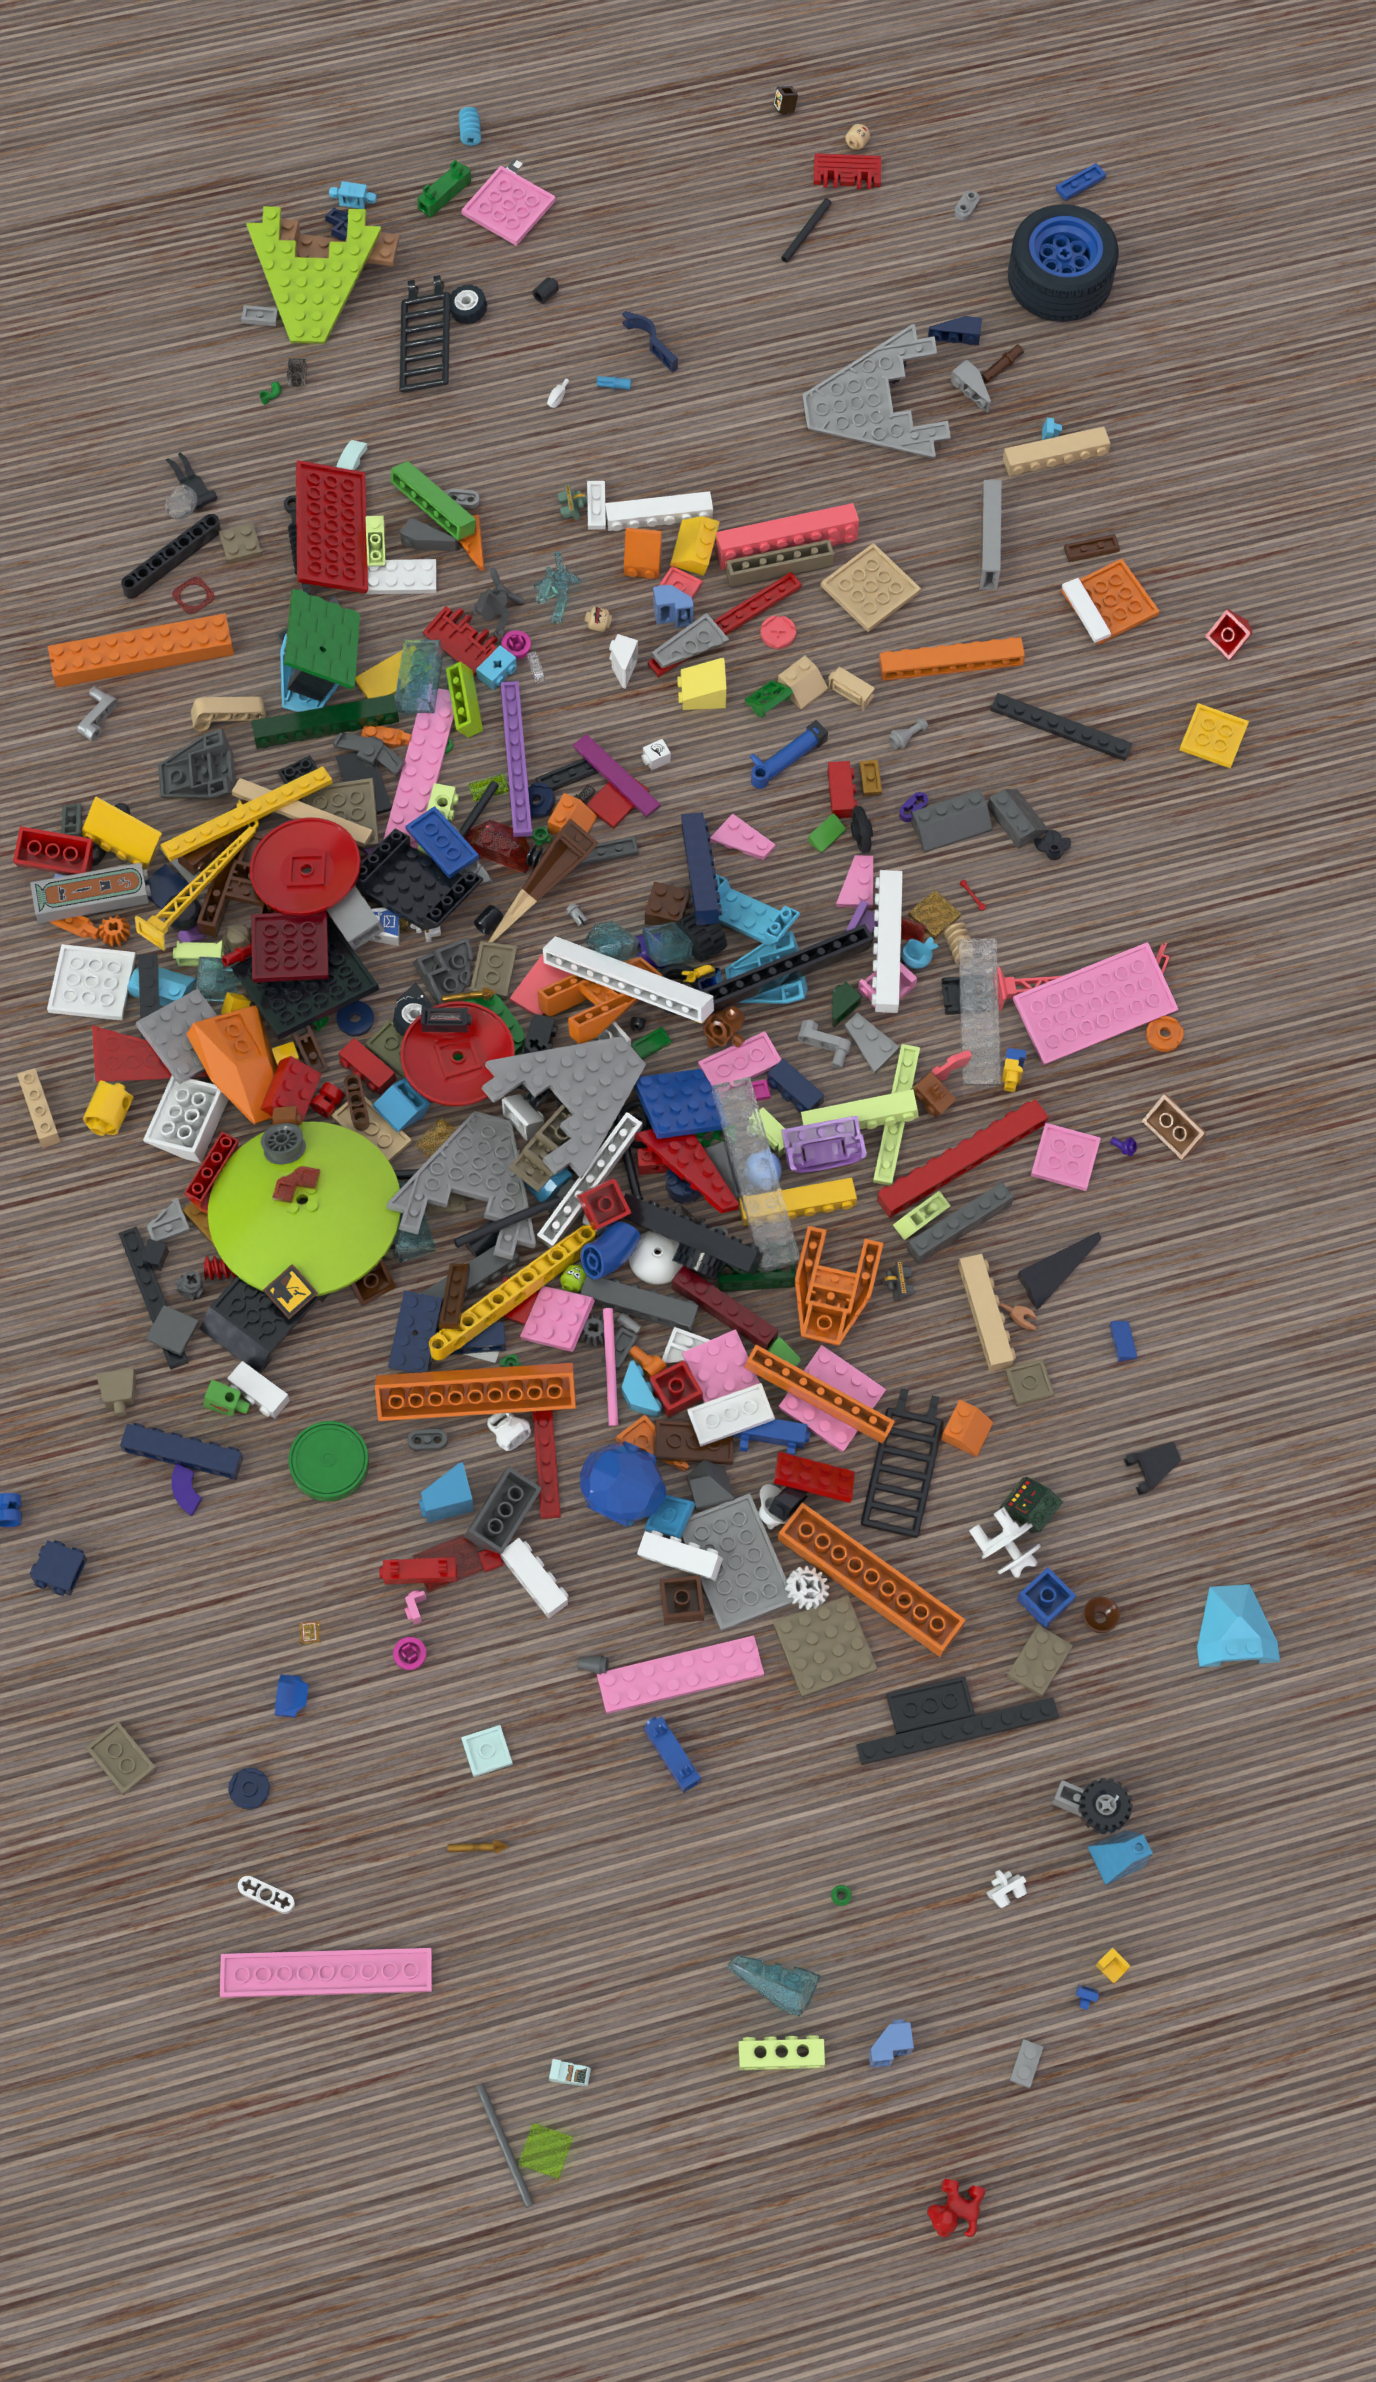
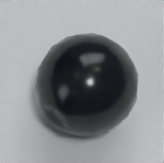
[164,894,202,931]

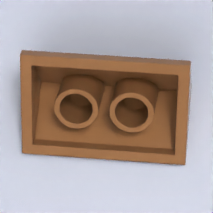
[1142,1093,1206,1160]

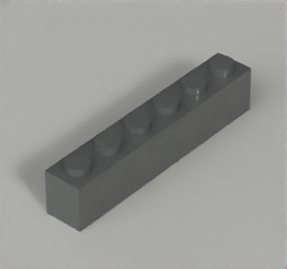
[907,1182,1014,1264]
[420,1245,520,1302]
[580,1275,699,1333]

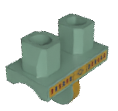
[558,484,588,520]

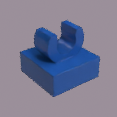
[1076,1984,1099,2010]

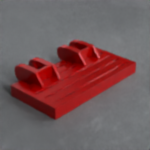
[814,153,881,189]
[422,606,498,677]

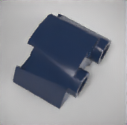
[666,1169,701,1204]

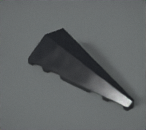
[1017,1232,1101,1310]

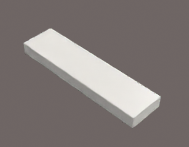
[1062,578,1111,643]

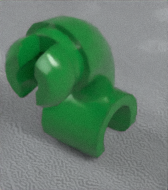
[260,382,282,405]

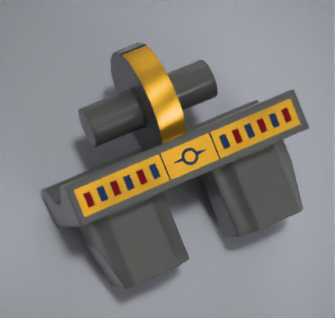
[881,1261,914,1301]

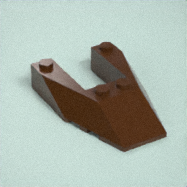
[197,834,281,940]

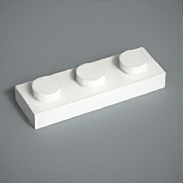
[587,481,606,530]

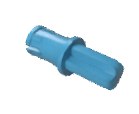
[596,376,631,390]

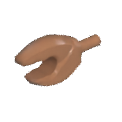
[1000,1302,1036,1330]

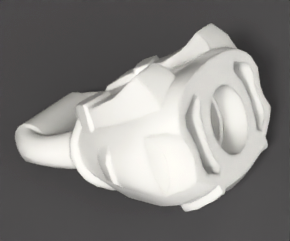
[487,1413,531,1451]

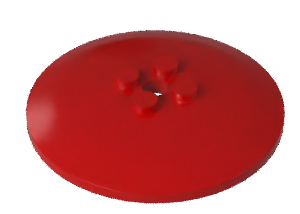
[250,817,361,916]
[400,1001,515,1106]

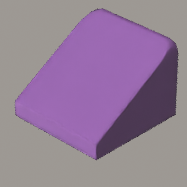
[178,926,207,943]

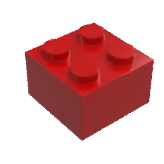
[576,1178,631,1230]
[649,1360,703,1418]

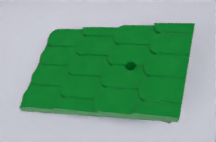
[284,589,360,702]

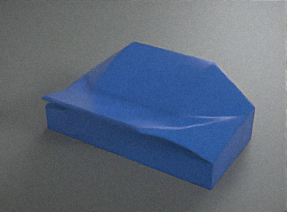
[275,1674,309,1718]

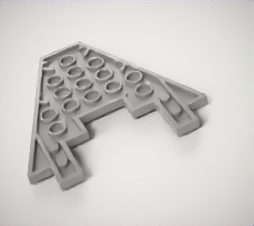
[802,324,951,459]
[482,1036,646,1178]
[386,1111,536,1260]

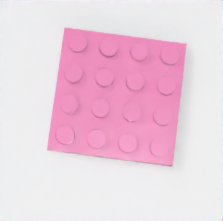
[461,166,556,246]
[778,1345,886,1453]

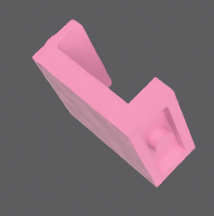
[858,962,917,1013]

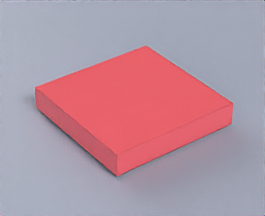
[659,566,703,599]

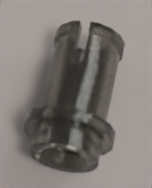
[574,785,596,805]

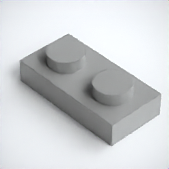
[241,305,279,326]
[1010,2039,1043,2089]

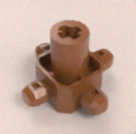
[703,1006,745,1048]

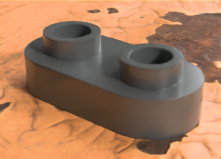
[407,1429,448,1451]

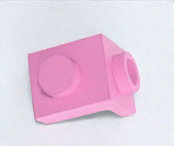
[404,1590,426,1625]

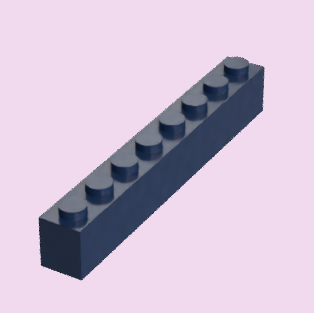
[681,812,722,925]

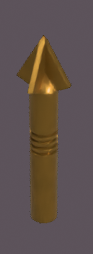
[442,986,496,1003]
[448,1839,509,1854]

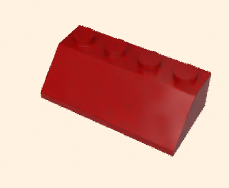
[13,826,93,875]

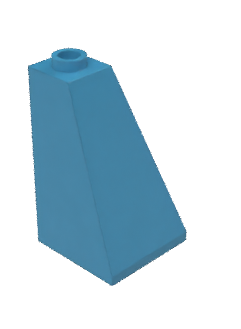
[1087,1830,1153,1885]

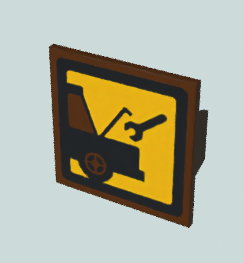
[263,1264,318,1319]

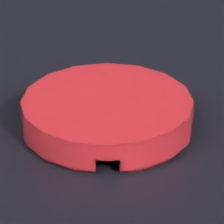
[760,615,796,649]

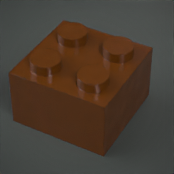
[645,881,690,931]
[660,1575,705,1625]

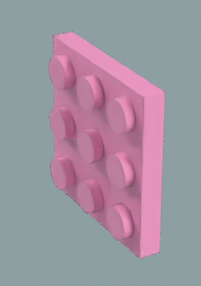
[1031,1123,1101,1191]
[520,1286,595,1352]
[682,1329,760,1403]

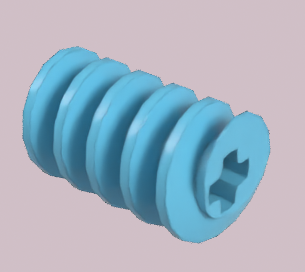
[459,107,481,146]

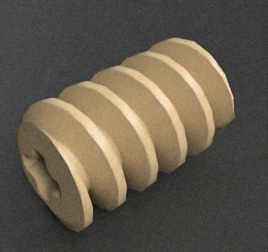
[943,923,976,965]

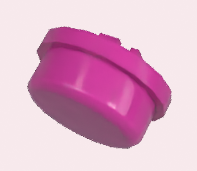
[501,630,531,660]
[393,1637,426,1670]

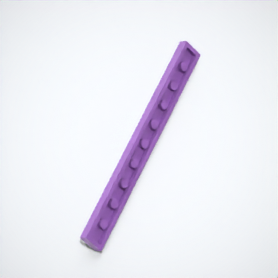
[500,681,532,837]

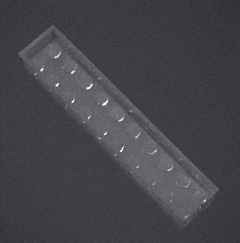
[712,1077,800,1273]

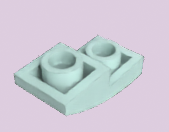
[336,440,367,470]

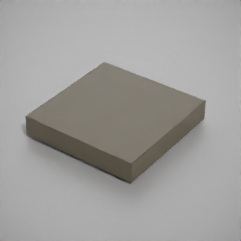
[1005,1359,1055,1406]

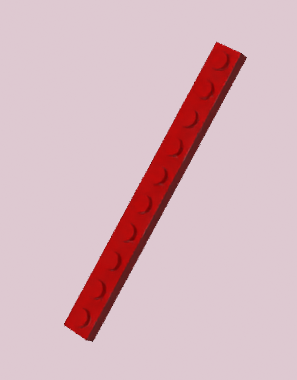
[648,572,802,678]

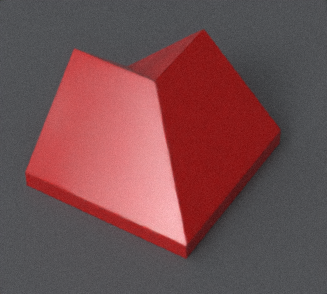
[1205,609,1253,660]

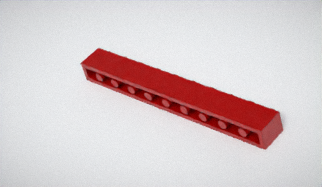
[877,1099,1049,1218]

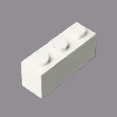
[227,1361,290,1419]

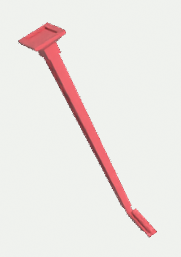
[993,943,1169,1011]

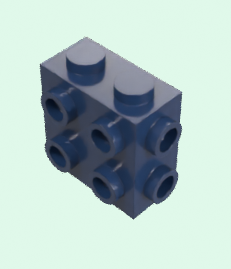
[30,1540,87,1596]

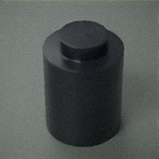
[532,277,559,304]

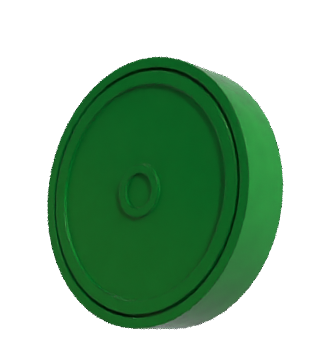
[288,1421,369,1502]

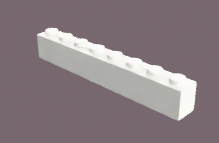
[872,870,902,1013]
[537,1112,642,1248]

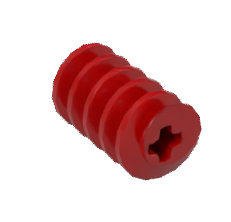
[204,1256,237,1280]

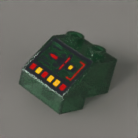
[1000,1477,1063,1533]

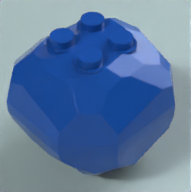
[580,1441,666,1527]

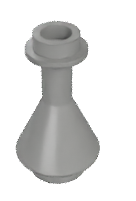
[889,718,928,749]

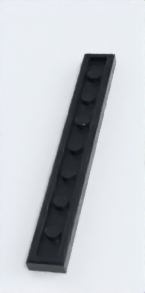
[118,1226,189,1370]

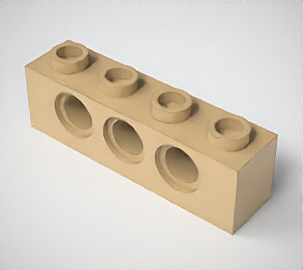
[17,1068,61,1148]

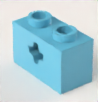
[476,646,517,690]

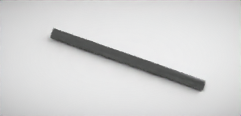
[476,2083,534,2208]

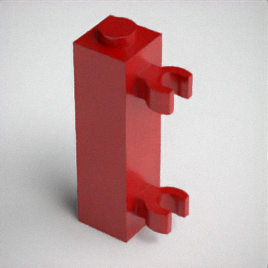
[379,1557,457,1585]

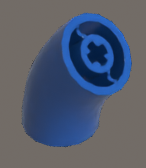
[581,1221,641,1280]

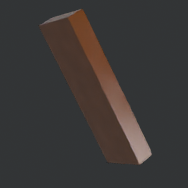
[1064,534,1120,562]

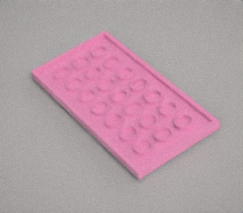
[1013,942,1179,1066]

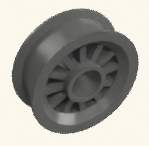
[261,1123,306,1165]

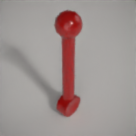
[960,880,986,911]

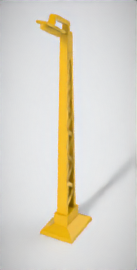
[135,800,259,951]

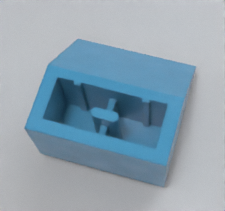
[372,1078,430,1133]

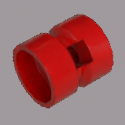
[310,1082,345,1118]

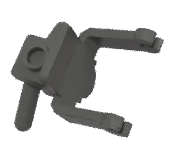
[472,568,524,637]

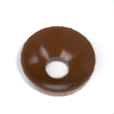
[1083,1596,1120,1633]

